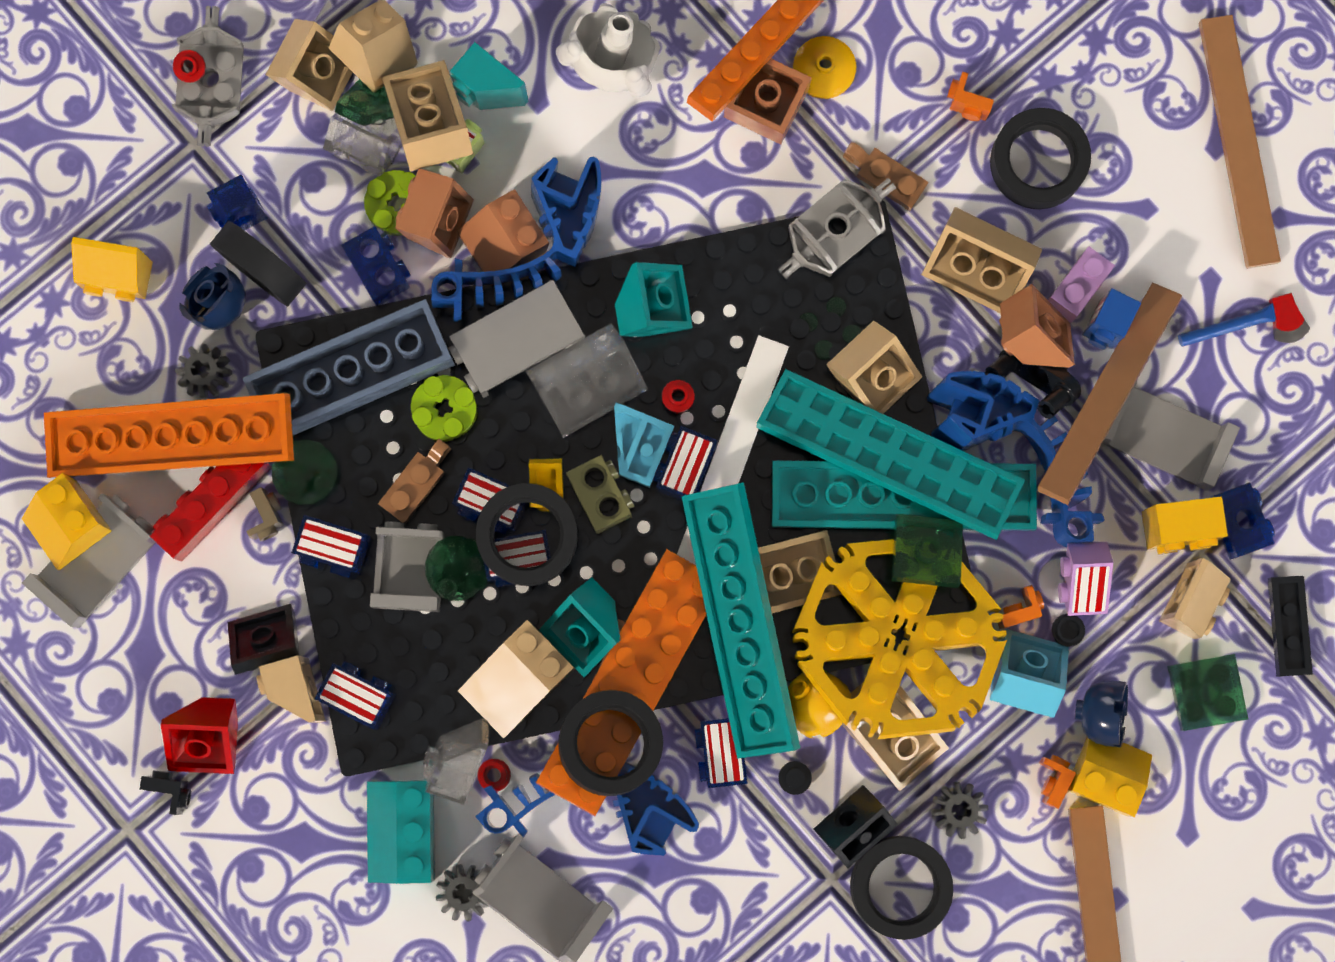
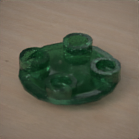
[271,440,337,505]
[425,536,487,601]

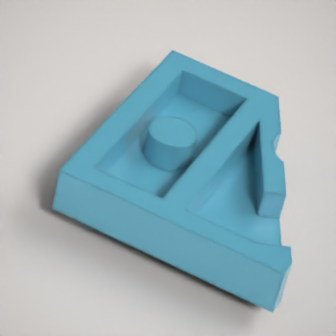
[614,402,675,488]

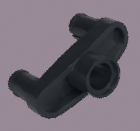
[984,349,1081,419]

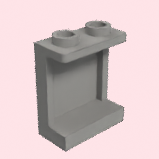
[370,522,445,612]

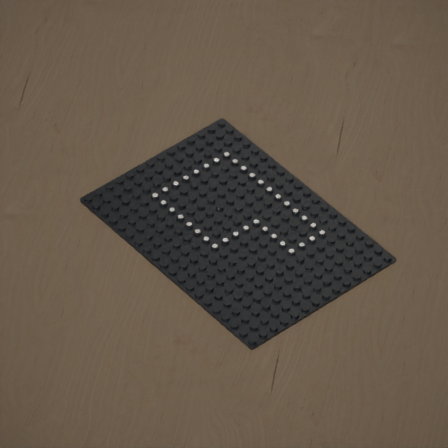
[255,200,976,776]

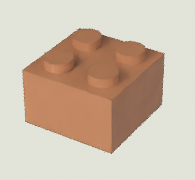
[724,58,811,145]

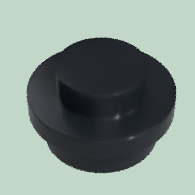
[1051,614,1085,647]
[778,761,812,795]

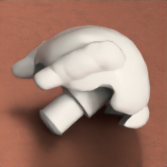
[556,3,660,98]

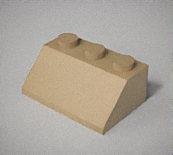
[921,207,1042,313]

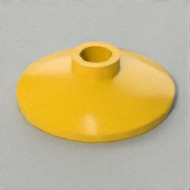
[793,36,856,99]

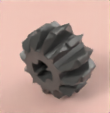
[175,344,232,400]
[931,781,988,839]
[435,864,485,922]

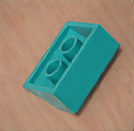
[367,780,435,884]

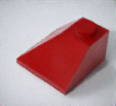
[161,697,238,774]

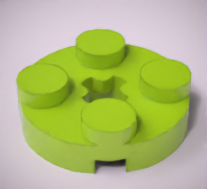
[364,170,416,236]
[411,375,477,442]

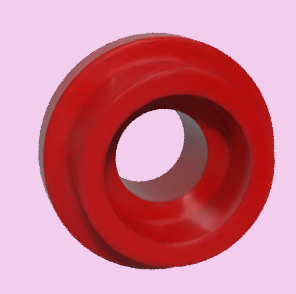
[173,50,206,83]
[662,380,695,413]
[477,758,511,792]

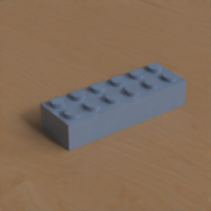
[243,299,455,435]

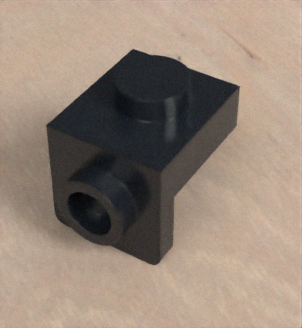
[139,770,191,815]

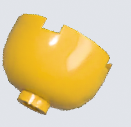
[788,671,851,738]

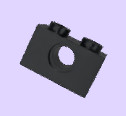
[813,785,898,869]

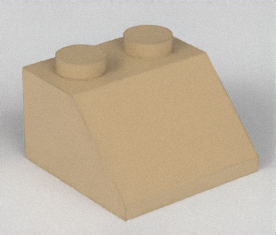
[329,0,418,92]
[265,19,353,111]
[826,321,922,414]
[1159,558,1230,639]
[256,655,326,723]

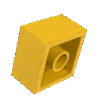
[1141,496,1228,555]

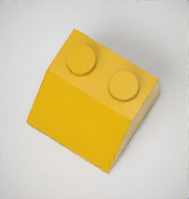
[71,237,153,302]
[22,473,112,570]
[1068,737,1152,817]

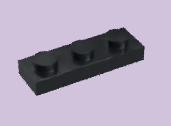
[1267,576,1313,677]

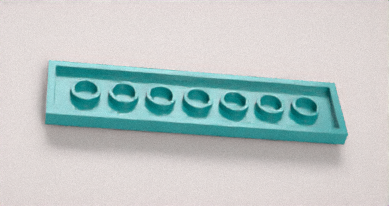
[772,461,1037,531]
[681,482,801,759]

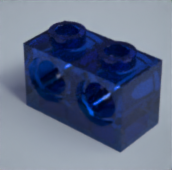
[341,226,411,306]

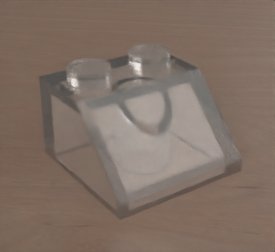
[323,91,402,176]
[422,718,488,805]

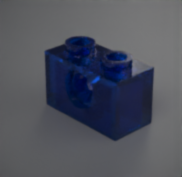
[207,174,268,231]
[1209,482,1275,560]

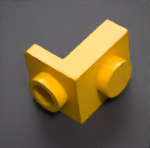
[529,459,564,511]

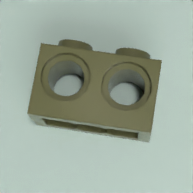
[566,455,634,534]

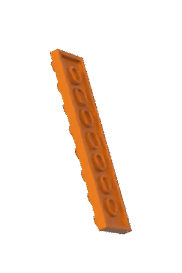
[44,393,294,478]
[536,549,706,817]

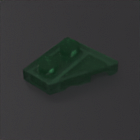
[335,79,394,126]

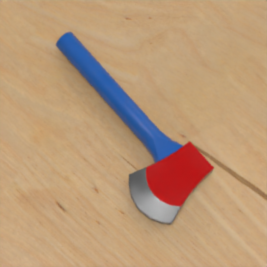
[1178,293,1310,347]

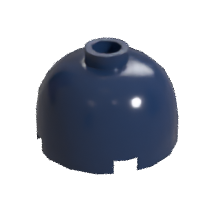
[179,263,246,330]
[1075,681,1128,748]

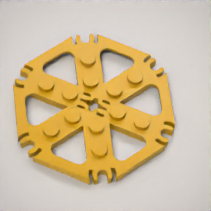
[792,537,1007,739]

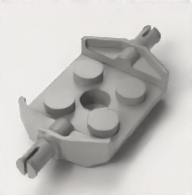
[172,6,244,147]
[778,178,896,279]

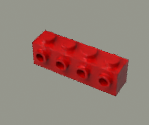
[150,463,272,562]

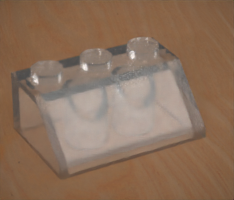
[526,323,648,438]

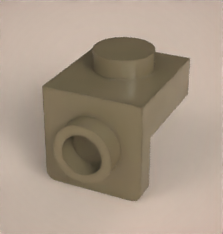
[246,487,284,541]

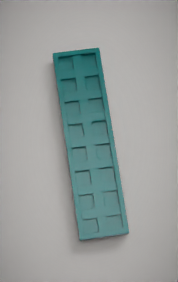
[756,369,1025,540]

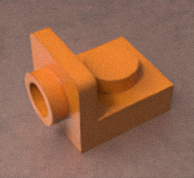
[998,585,1044,630]
[1039,754,1076,809]

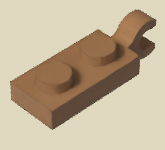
[843,141,929,211]
[378,439,452,524]

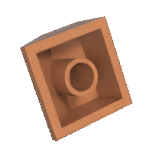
[395,168,474,258]
[457,189,549,286]
[999,284,1075,368]

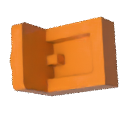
[947,71,994,121]

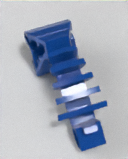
[431,157,601,322]
[927,371,1105,547]
[475,762,699,856]

